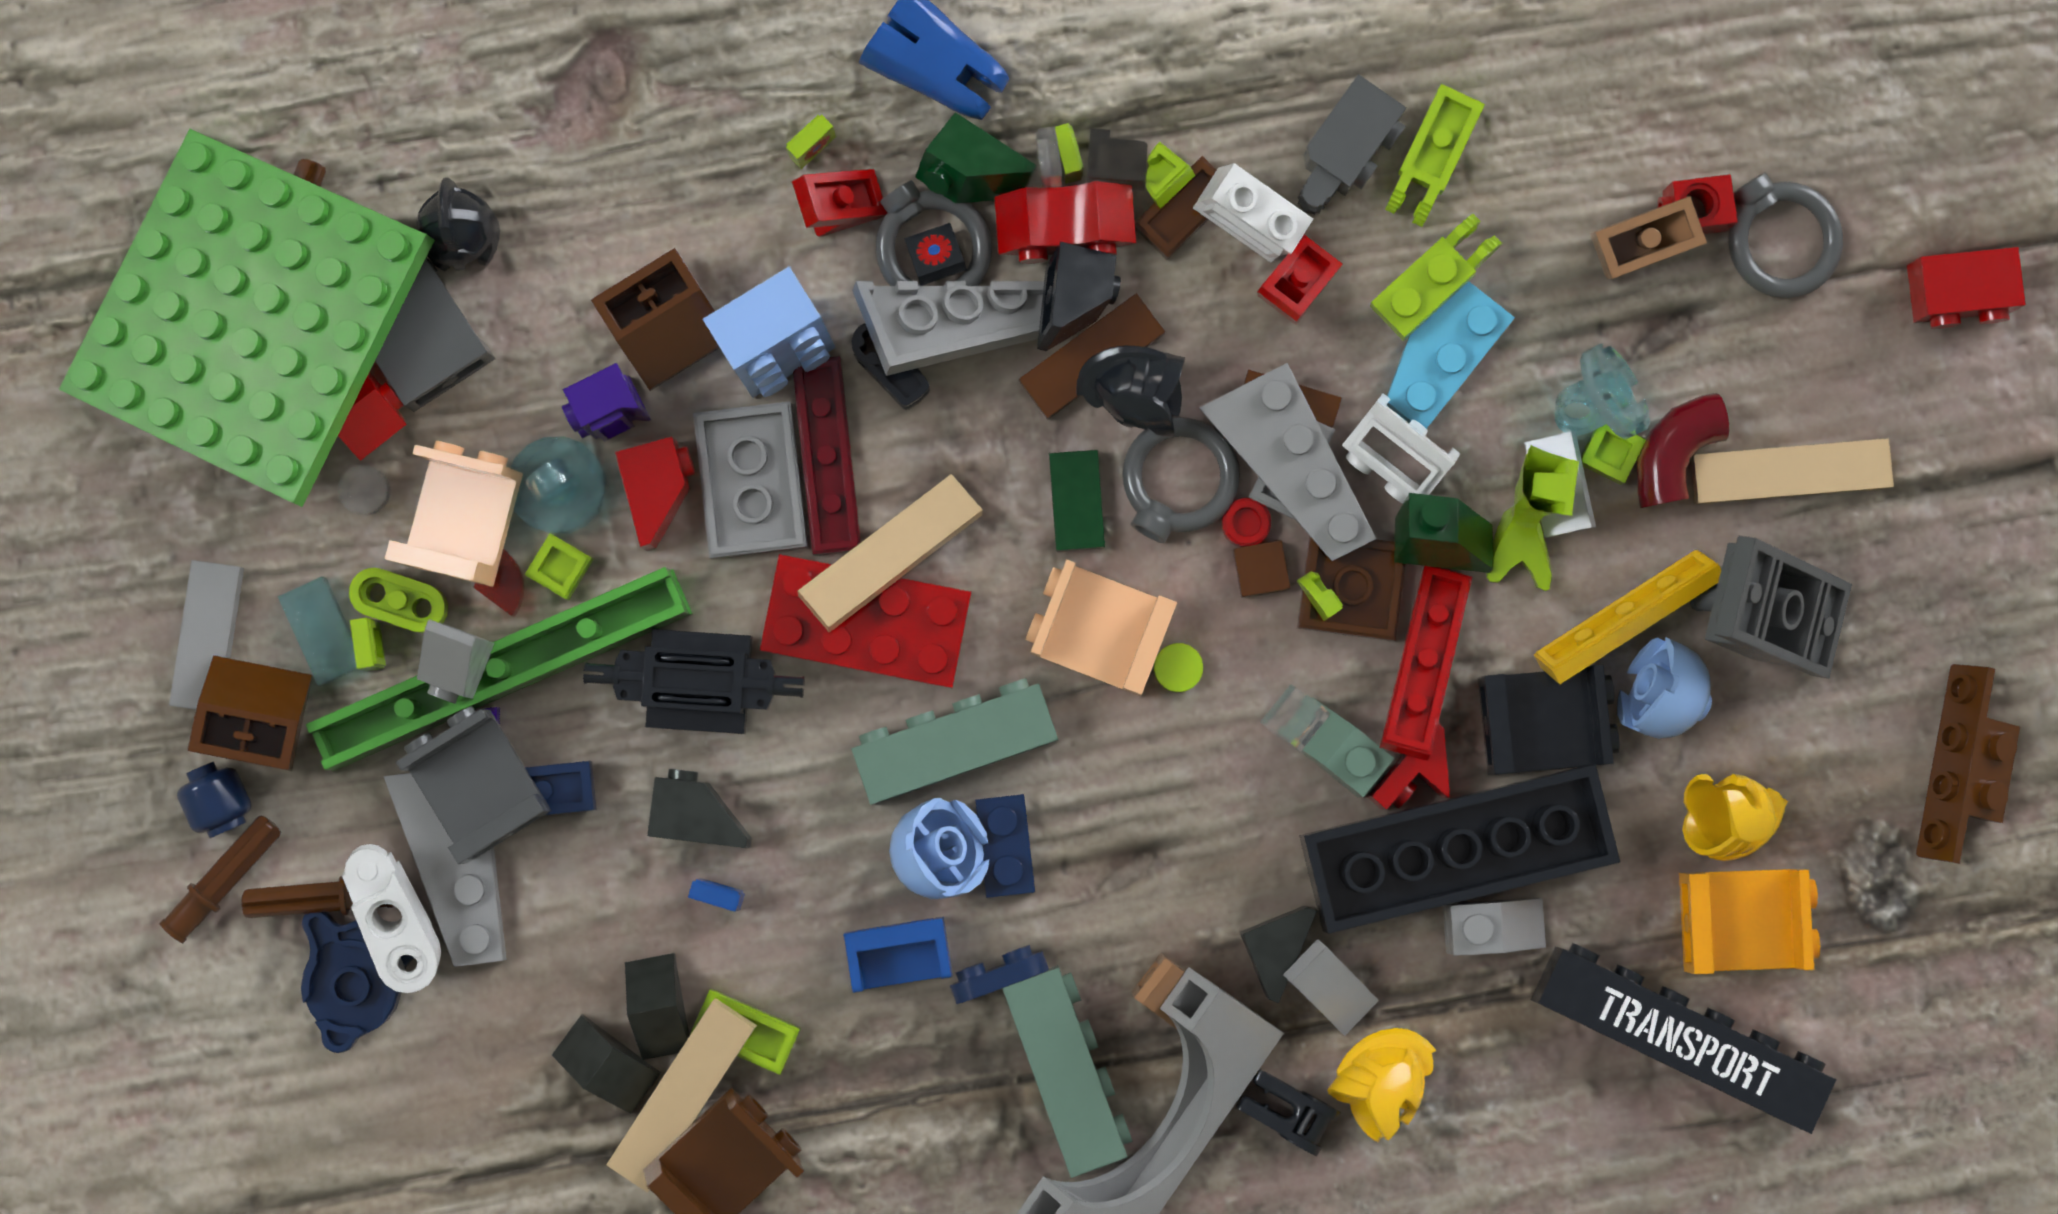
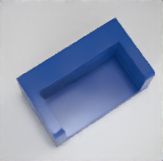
[844,916,953,993]

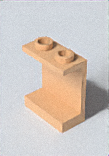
[385,441,523,587]
[1025,559,1177,696]

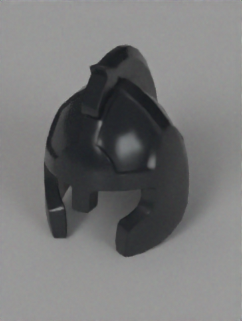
[416,177,500,272]
[1076,345,1185,437]

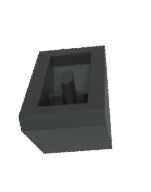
[1239,906,1317,1004]
[625,953,689,1060]
[552,1014,661,1114]

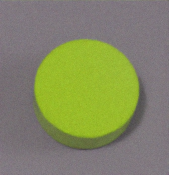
[1154,643,1203,693]

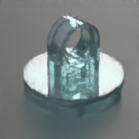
[1555,343,1650,439]
[511,436,606,534]

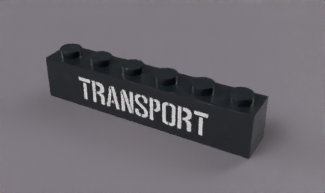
[1530,943,1837,1134]

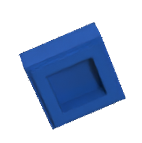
[688,878,745,912]

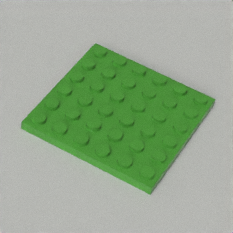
[59,129,435,507]

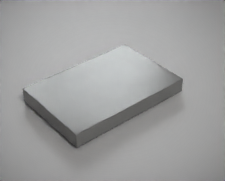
[693,401,808,559]

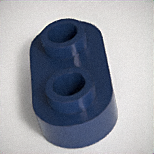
[949,945,1049,1004]

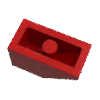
[615,436,695,551]

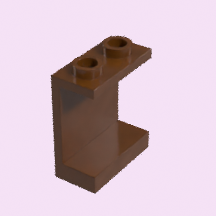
[643,1088,804,1214]

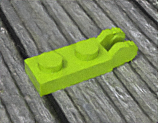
[1385,84,1485,227]
[1370,214,1502,341]

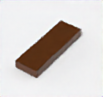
[1019,293,1165,420]

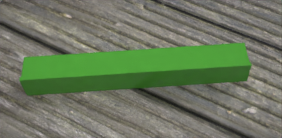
[305,567,693,772]

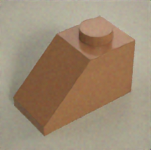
[1590,196,1707,279]
[1131,953,1185,1029]

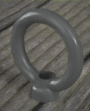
[1728,172,1843,298]
[876,180,992,286]
[1122,417,1240,543]

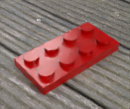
[760,554,972,689]

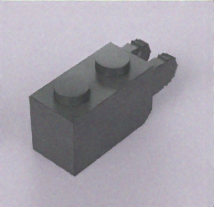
[1297,74,1406,216]

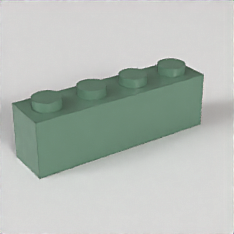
[851,678,1058,805]
[1002,965,1133,1178]

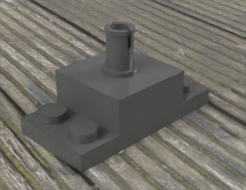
[1690,536,1852,679]

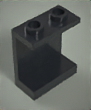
[1478,665,1620,775]

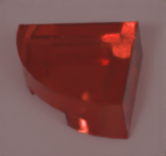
[473,548,525,617]

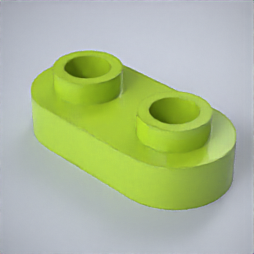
[349,568,448,633]

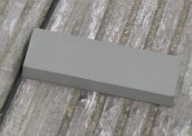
[169,560,244,709]

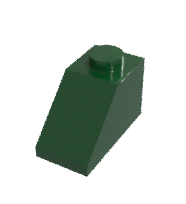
[915,112,1037,204]
[1394,493,1493,573]

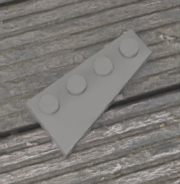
[852,281,1044,376]
[1199,363,1376,561]
[384,773,507,967]

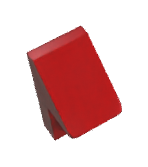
[792,169,887,236]
[1257,235,1343,325]
[1367,723,1450,810]

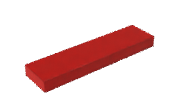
[1379,566,1473,761]

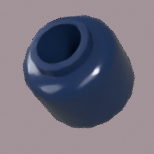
[177,761,252,838]

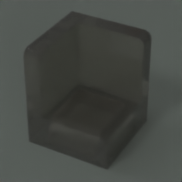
[1086,128,1148,191]

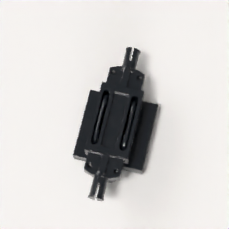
[583,629,805,734]

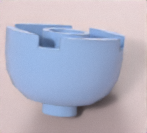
[1617,637,1712,739]
[889,798,989,900]

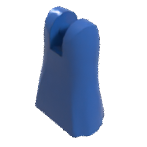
[858,0,1010,120]

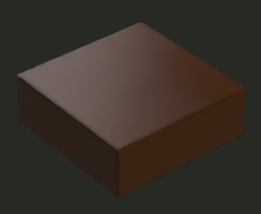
[1232,540,1290,598]

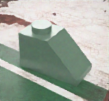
[1281,697,1395,798]

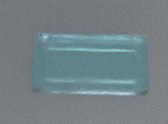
[278,576,358,686]

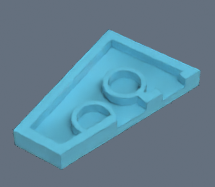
[1386,282,1515,429]

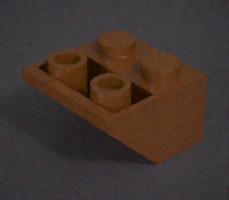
[591,248,720,391]
[187,655,313,771]

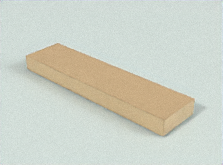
[1690,438,1894,505]
[798,474,982,632]
[606,998,757,1192]

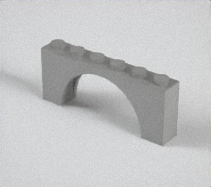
[1017,967,1284,1214]

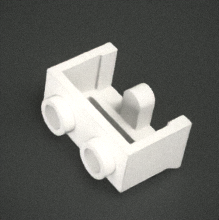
[1193,163,1313,263]
[1342,393,1460,504]

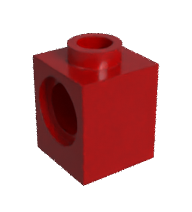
[1657,174,1738,234]

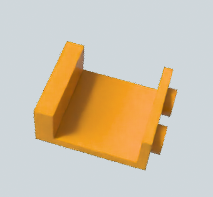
[1679,869,1821,974]

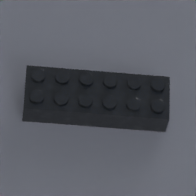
[1299,765,1621,934]

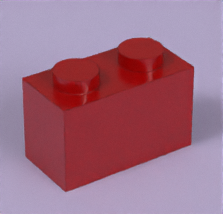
[1907,247,2026,329]

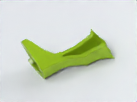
[1486,445,1579,591]

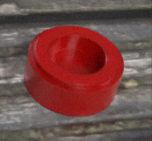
[1221,498,1271,547]

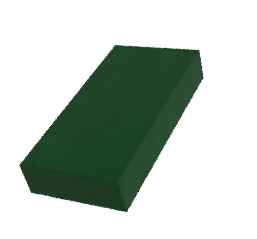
[1049,450,1105,552]

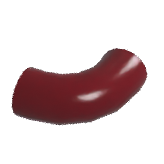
[1637,393,1729,508]

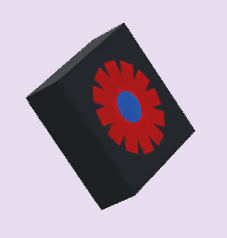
[904,223,967,286]

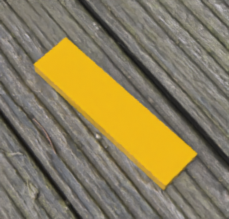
[1534,550,1721,684]

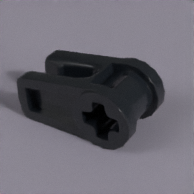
[851,323,930,411]
[1236,1068,1341,1156]

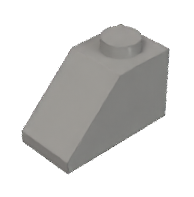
[417,619,495,704]
[1443,898,1546,956]

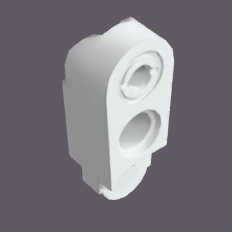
[342,844,441,993]

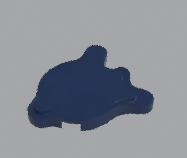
[301,912,415,1053]

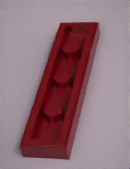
[793,356,861,556]

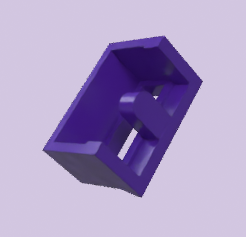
[561,363,651,442]

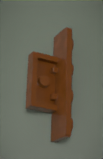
[1916,664,2020,864]

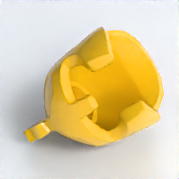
[1682,774,1788,861]
[1327,1028,1436,1142]

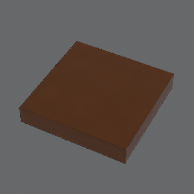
[1297,536,1406,641]

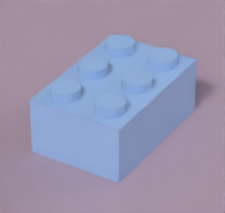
[703,266,836,398]

